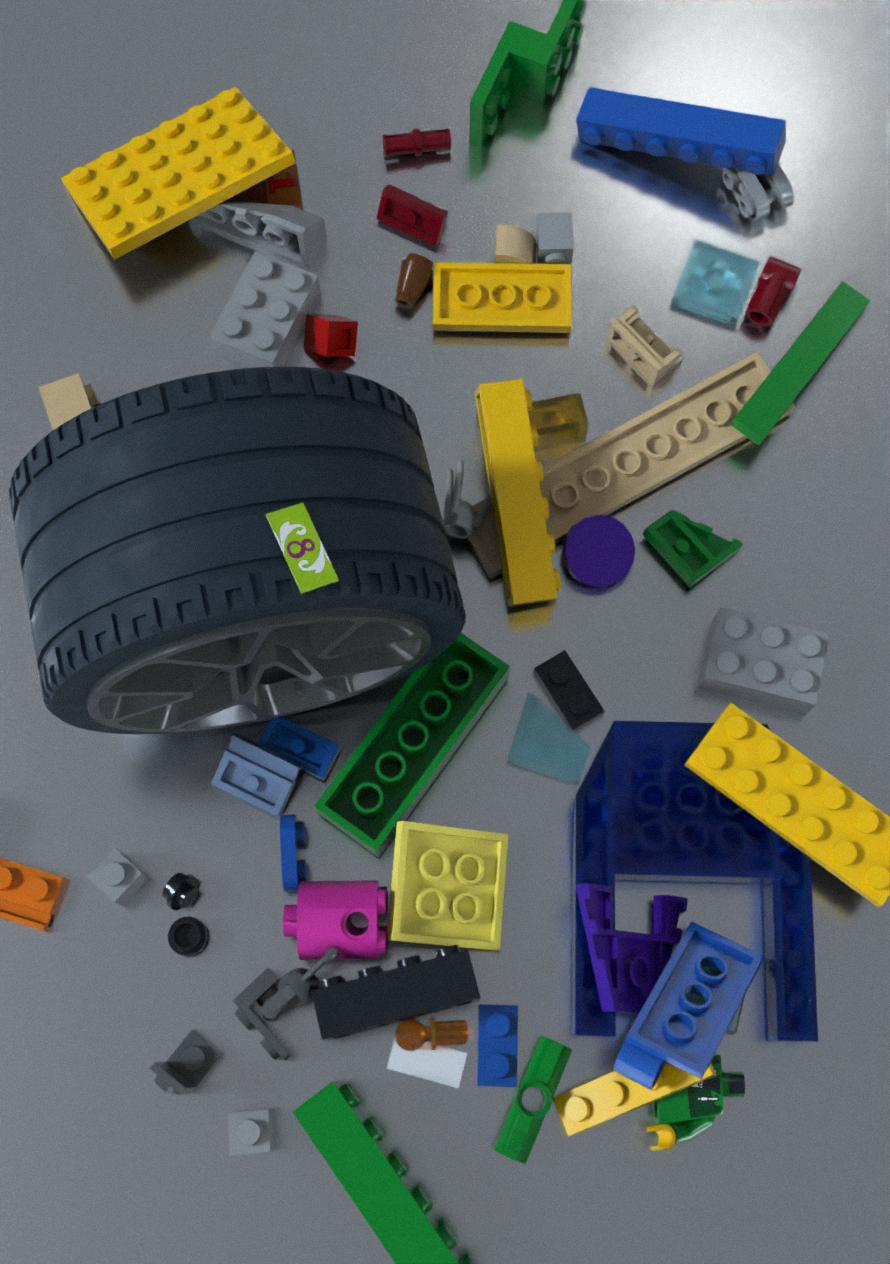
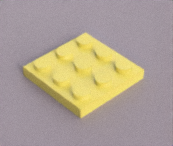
[386,821,509,951]

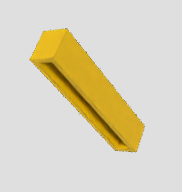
[474,379,561,607]

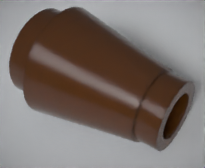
[395,253,434,308]

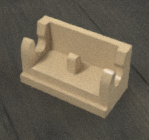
[607,306,683,386]

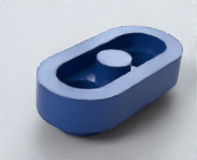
[280,814,308,892]

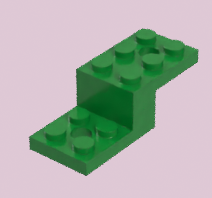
[469,0,587,146]

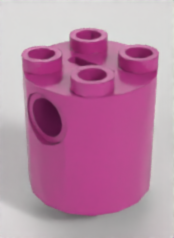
[283,880,388,960]

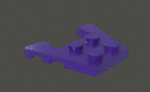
[576,883,687,1014]

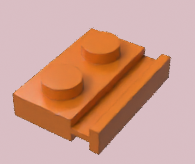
[0,858,67,932]

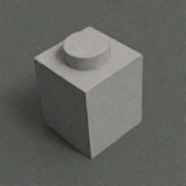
[536,212,574,264]
[87,847,151,907]
[228,1108,276,1155]

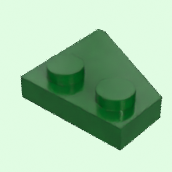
[642,509,743,588]

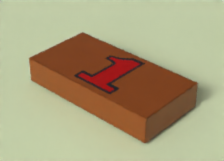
[265,150,304,210]

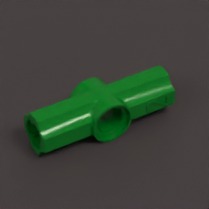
[493,1035,572,1165]

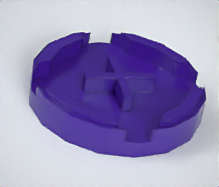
[562,515,635,587]

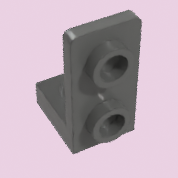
[233,968,294,1061]
[150,1030,224,1096]

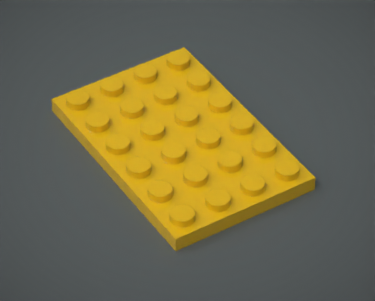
[61,87,296,260]

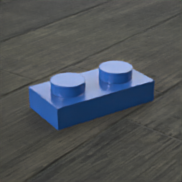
[258,717,341,781]
[477,1004,518,1087]

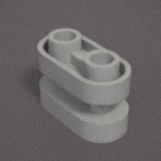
[723,163,794,221]

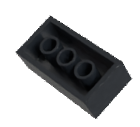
[311,945,481,1041]

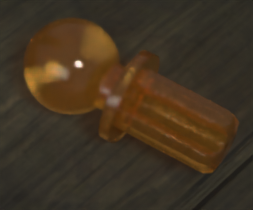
[395,1018,468,1051]

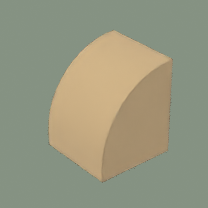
[495,224,536,264]

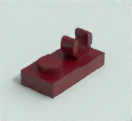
[376,184,448,246]

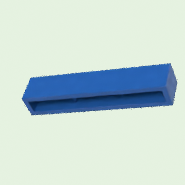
[576,87,786,176]

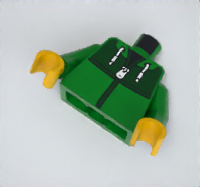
[646,1054,745,1151]

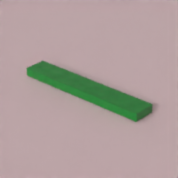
[730,281,871,445]

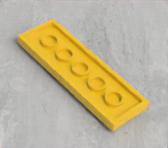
[684,702,890,907]

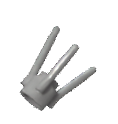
[443,460,492,538]

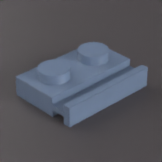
[211,733,303,817]

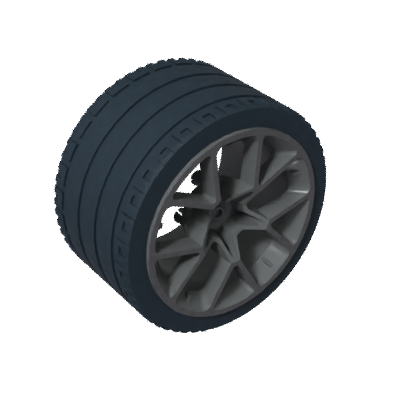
[9,367,466,734]

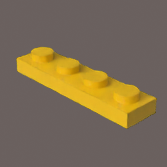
[554,1062,717,1137]

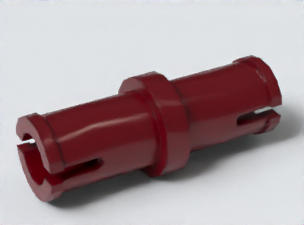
[382,128,451,157]

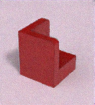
[304,314,358,357]

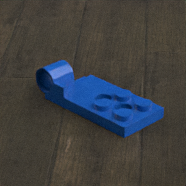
[613,921,764,1090]

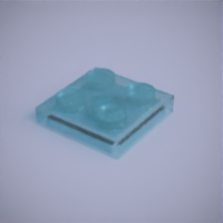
[671,239,760,325]

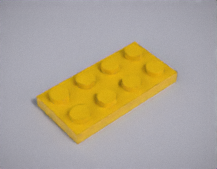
[433,262,572,333]

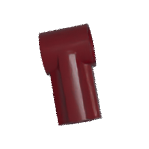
[745,255,802,327]

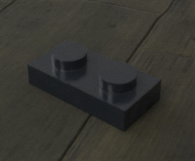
[533,650,605,733]

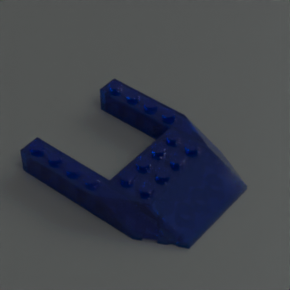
[572,721,818,1042]

